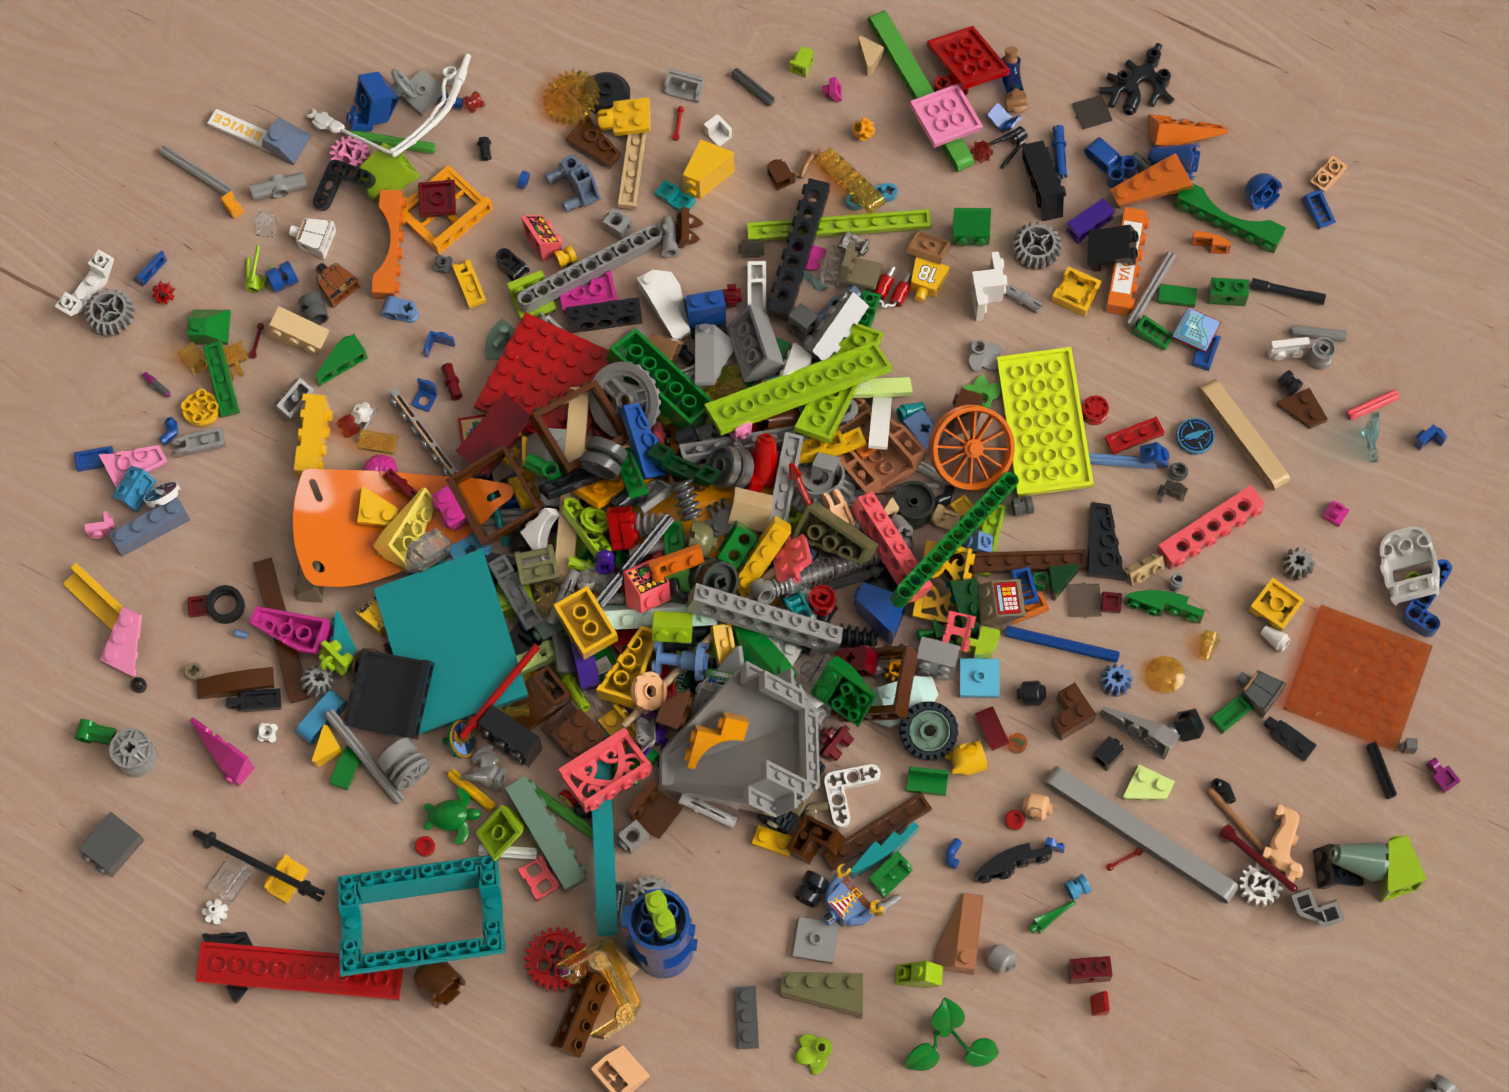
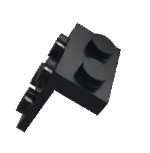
[1313,844,1364,890]

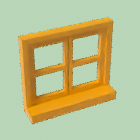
[403,165,493,255]

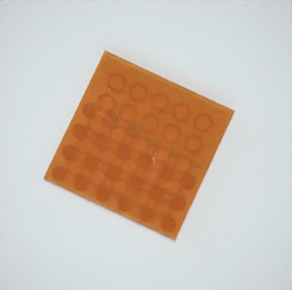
[1283,605,1433,752]

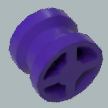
[595,550,615,575]

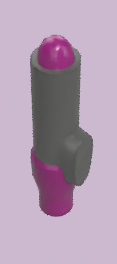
[142,372,171,397]

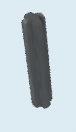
[732,68,775,106]

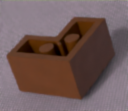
[1050,682,1096,741]
[786,815,846,865]

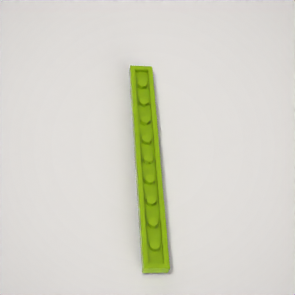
[747,209,931,242]

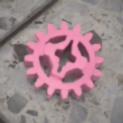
[330,136,370,174]

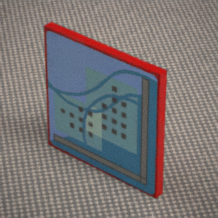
[1171,306,1221,353]

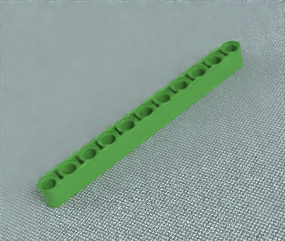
[868,10,974,172]

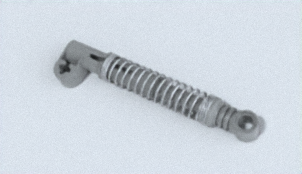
[750,515,914,605]

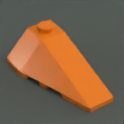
[1148,114,1228,146]

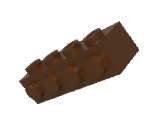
[551,971,611,1058]

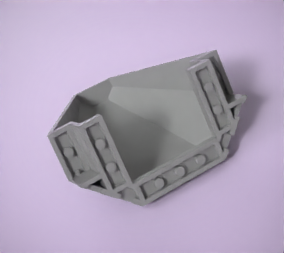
[659,661,820,817]

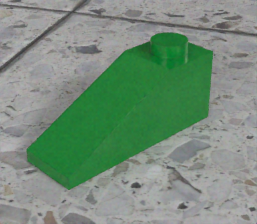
[315,334,368,386]

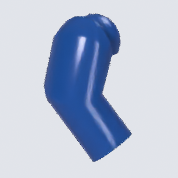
[159,417,178,445]
[945,838,962,869]

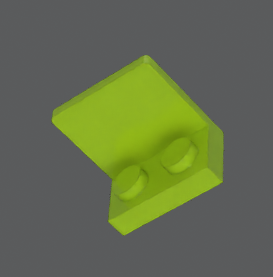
[507,270,556,319]

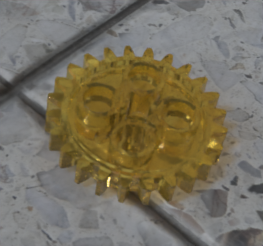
[543,69,600,125]

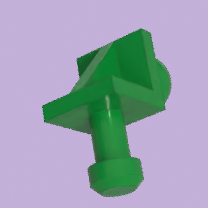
[916,619,956,645]

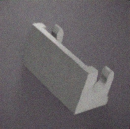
[664,69,704,103]

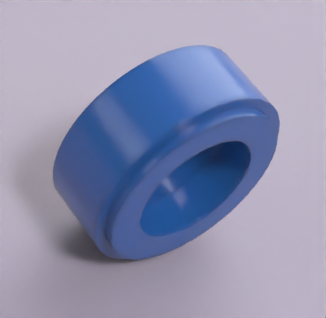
[517,170,530,190]

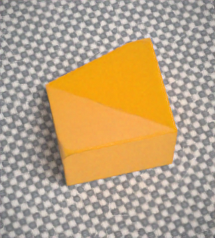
[221,191,245,219]

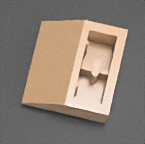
[591,1046,650,1092]

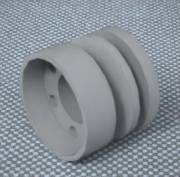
[109,728,158,778]
[377,738,431,790]

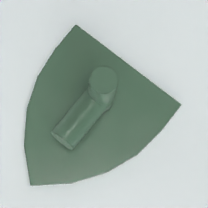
[485,318,516,360]

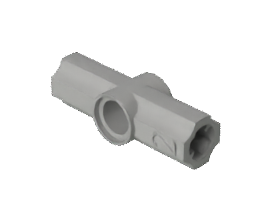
[250,172,307,201]

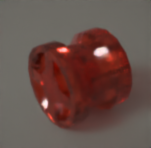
[463,91,485,113]
[337,414,360,438]

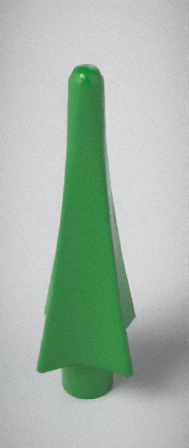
[1028,901,1075,934]

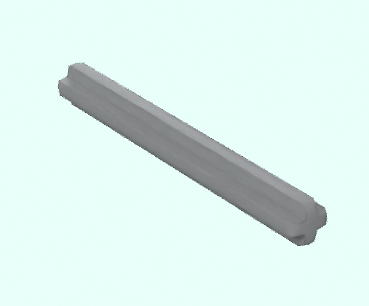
[159,145,234,195]
[1126,251,1175,328]

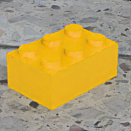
[554,586,618,660]

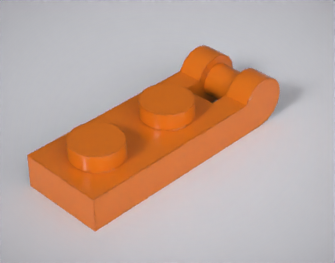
[648,544,705,582]

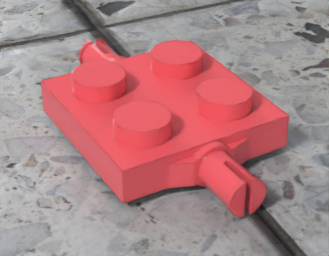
[773,534,813,583]

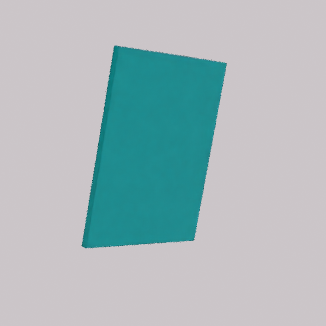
[374,549,529,735]

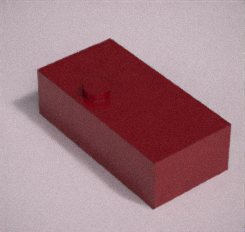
[455,393,532,478]

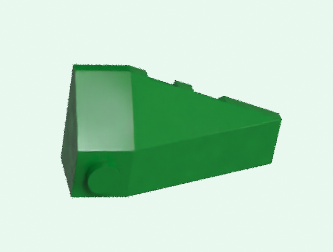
[733,625,798,678]

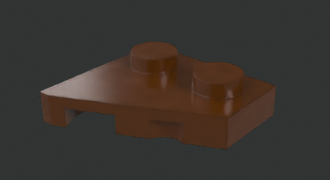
[1276,388,1327,429]

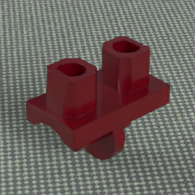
[819,725,854,761]

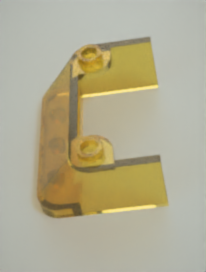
[557,939,642,1040]

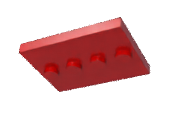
[926,26,1010,90]

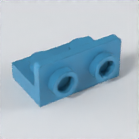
[112,466,156,512]

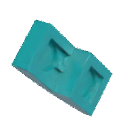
[654,180,696,212]

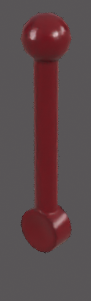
[249,323,264,359]

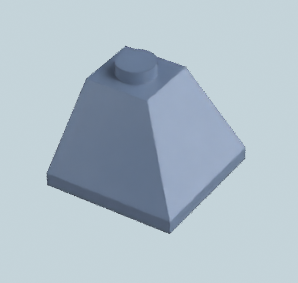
[262,117,311,165]

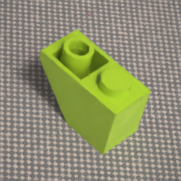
[895,961,943,988]

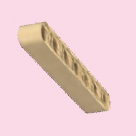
[1198,379,1290,491]

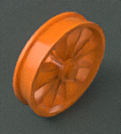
[929,405,1015,490]

